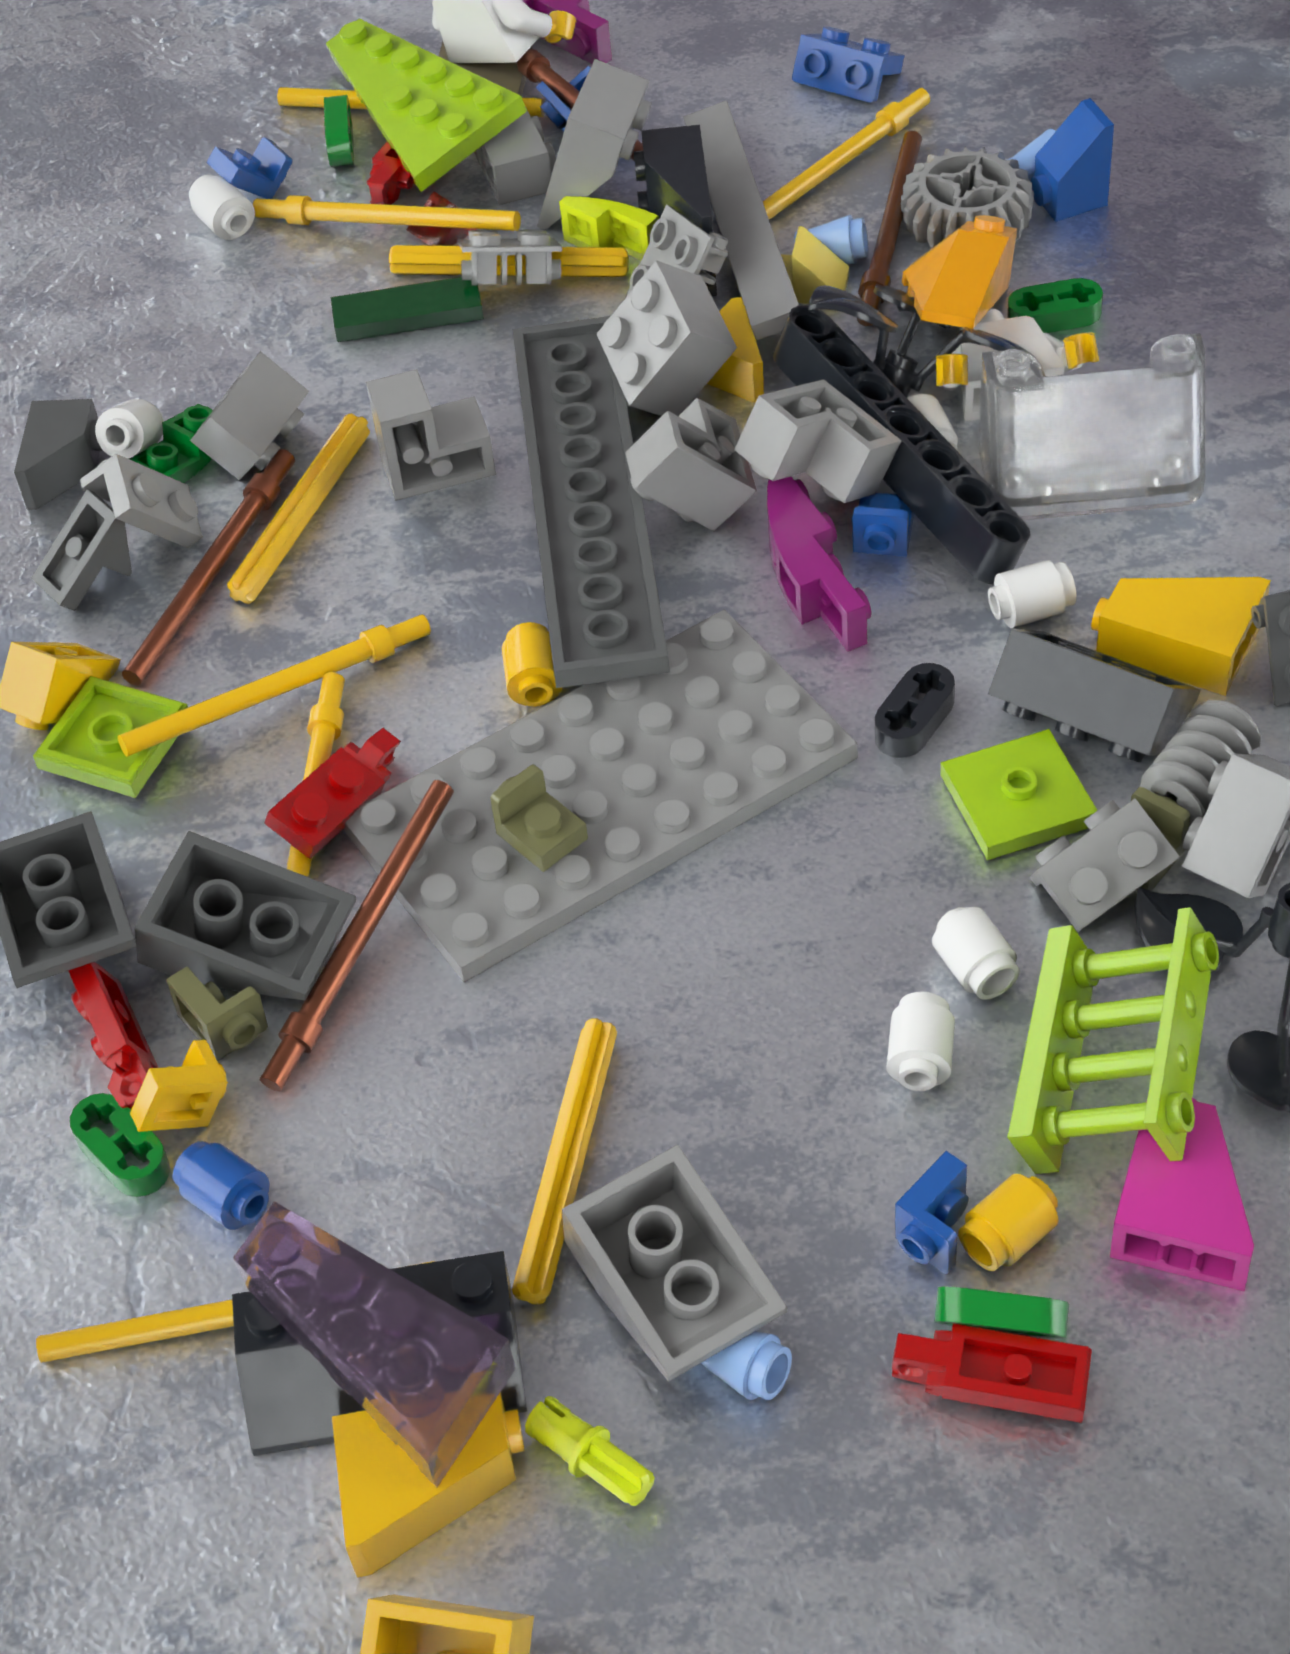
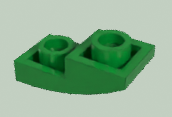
[128,404,213,483]

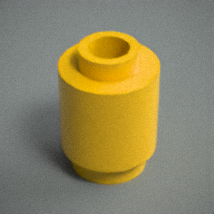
[501,622,563,707]
[958,1173,1059,1272]

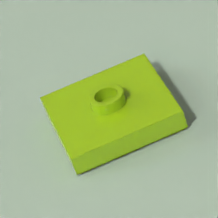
[33,676,188,798]
[940,729,1098,860]

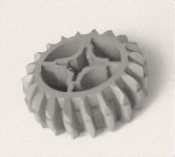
[901,146,1034,249]

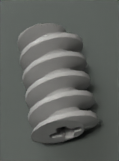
[1140,700,1261,827]

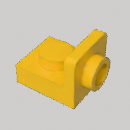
[130,1040,228,1132]

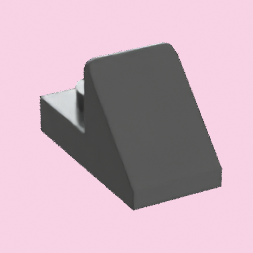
[31,489,132,611]

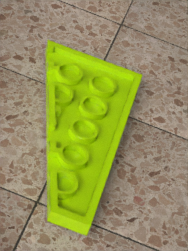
[326,18,527,192]

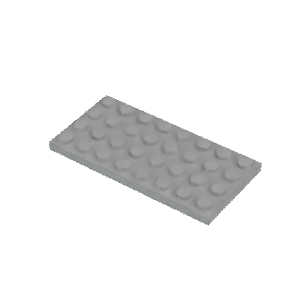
[343,609,858,982]

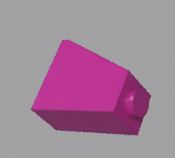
[1110,1097,1254,1291]

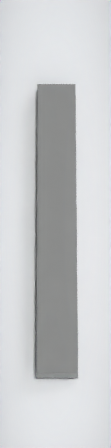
[683,100,799,340]

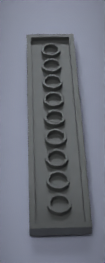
[512,316,670,688]

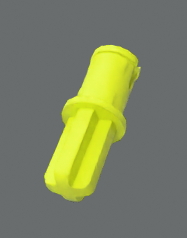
[525,1396,655,1506]

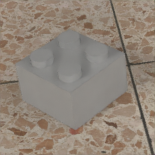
[597,260,737,416]

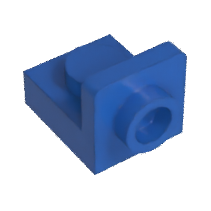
[206,137,293,199]
[852,493,914,557]
[895,1151,969,1274]

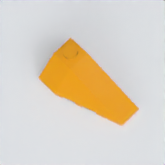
[902,215,1018,329]

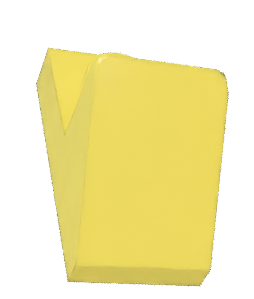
[781,226,849,304]

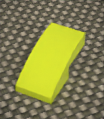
[559,196,659,261]

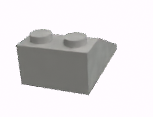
[537,59,652,230]
[562,1144,787,1382]

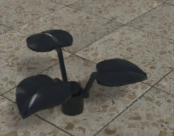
[808,284,1046,398]
[1135,883,1290,1113]

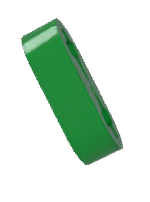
[324,95,354,167]
[1007,278,1103,333]
[70,1093,170,1197]
[934,1286,1069,1339]

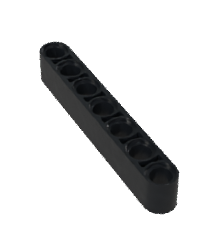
[773,305,1030,585]

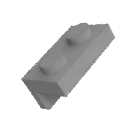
[80,454,203,548]
[1030,798,1180,932]

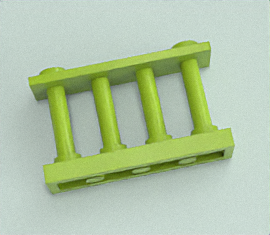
[1007,907,1219,1174]

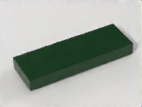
[330,277,484,342]

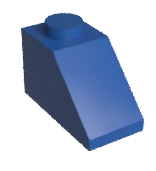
[1030,98,1114,222]

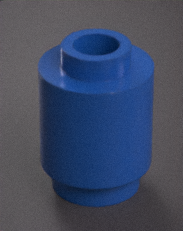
[173,1141,270,1230]

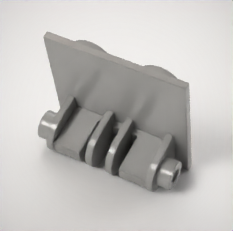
[626,204,729,296]
[458,229,562,285]

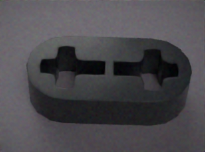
[874,663,955,758]

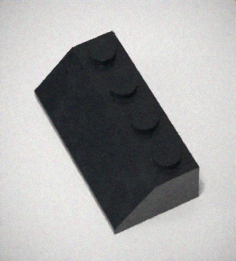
[232,1251,527,1456]

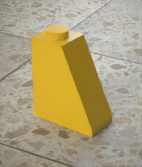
[1091,577,1271,696]
[332,1385,525,1578]

